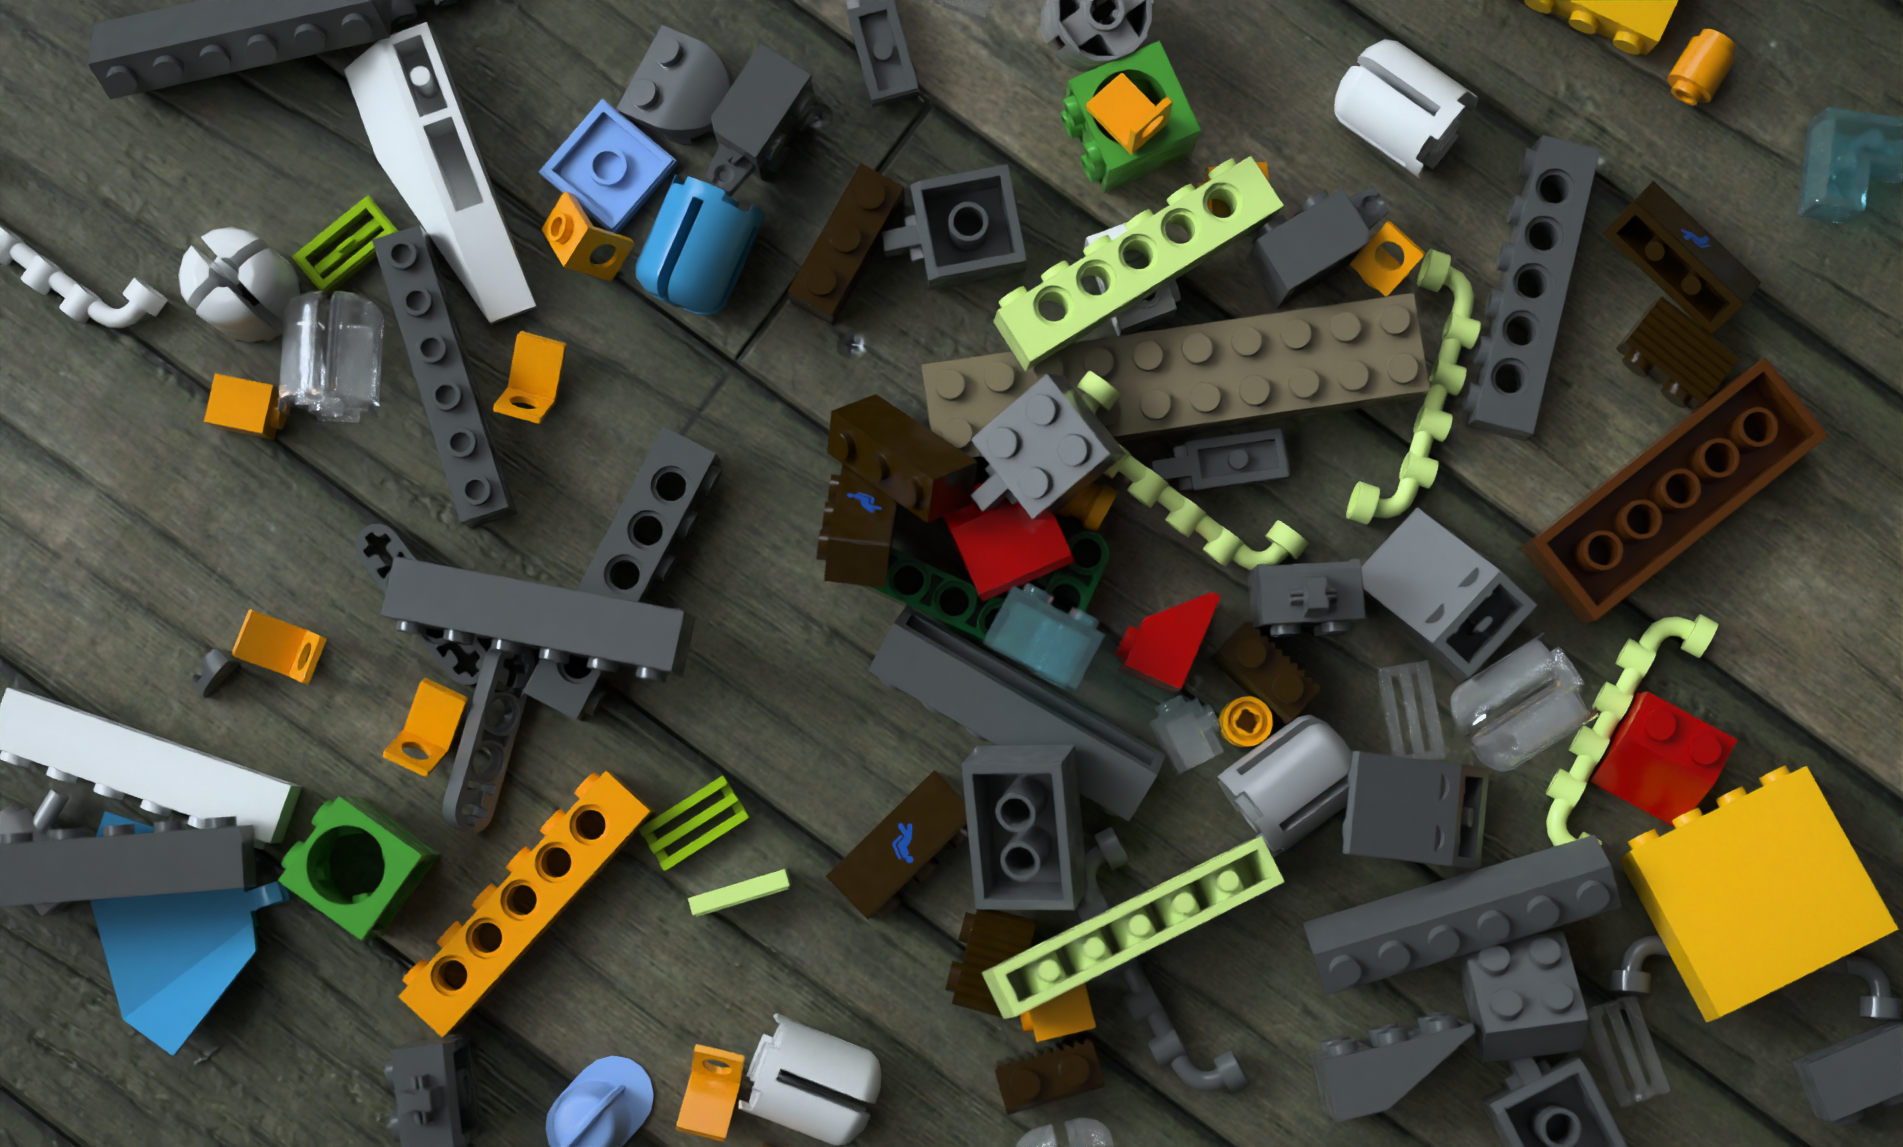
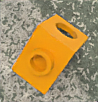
[1086,73,1173,155]
[542,191,635,281]
[1350,221,1425,297]
[493,331,567,424]
[231,609,327,685]
[383,678,469,777]
[676,1044,745,1142]

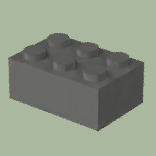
[961,744,1088,910]

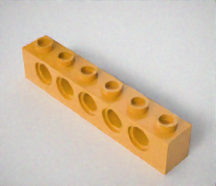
[398,770,655,1038]

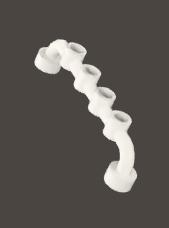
[0,225,168,328]

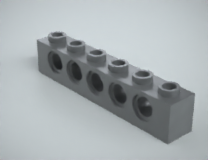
[1462,135,1600,441]
[372,225,518,529]
[523,426,722,722]

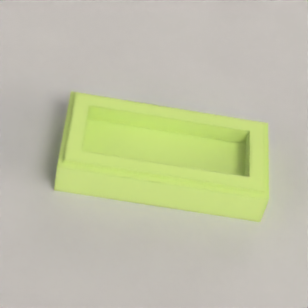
[688,868,793,917]

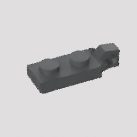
[846,0,919,107]
[1149,428,1291,493]

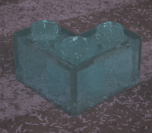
[1797,107,1903,224]
[984,584,1105,694]

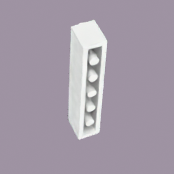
[0,687,302,849]

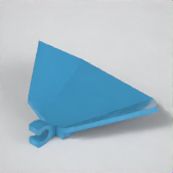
[90,811,292,1056]

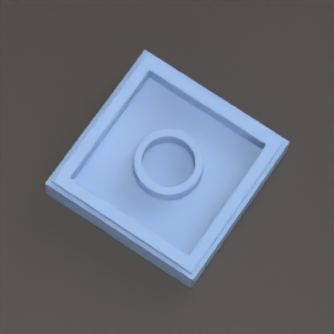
[539,99,678,234]

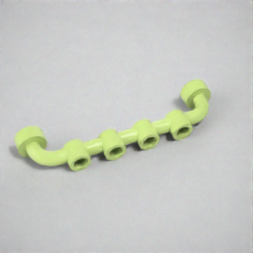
[1346,249,1481,525]
[1076,371,1309,570]
[1546,614,1718,847]

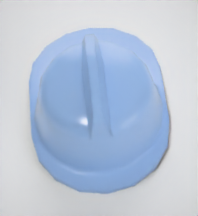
[545,1056,654,1147]

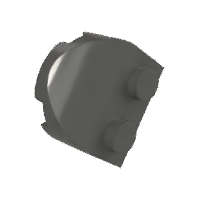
[616,25,733,144]

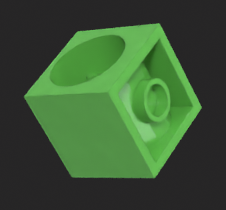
[1060,40,1201,193]
[278,796,440,940]

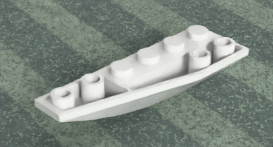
[344,22,537,325]

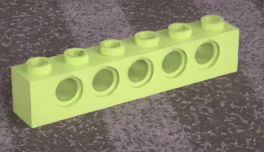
[993,156,1284,372]
[981,836,1285,1019]

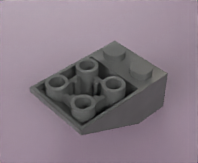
[1361,507,1537,681]
[1343,751,1490,869]
[1309,1011,1475,1122]

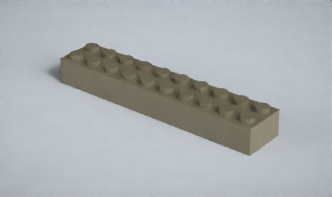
[921,293,1430,464]

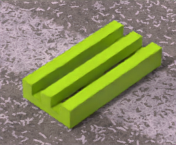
[292,195,399,297]
[638,775,750,871]

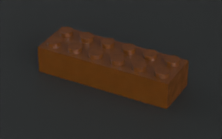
[1520,358,1829,625]

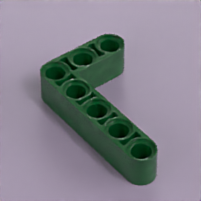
[859,530,1110,669]

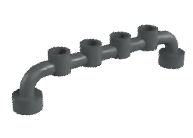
[1076,826,1250,1095]
[1609,935,1902,1021]

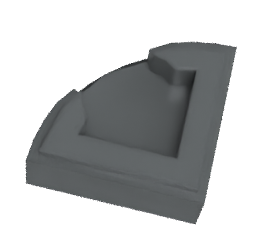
[191,648,241,698]

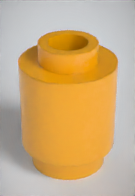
[1667,29,1737,106]

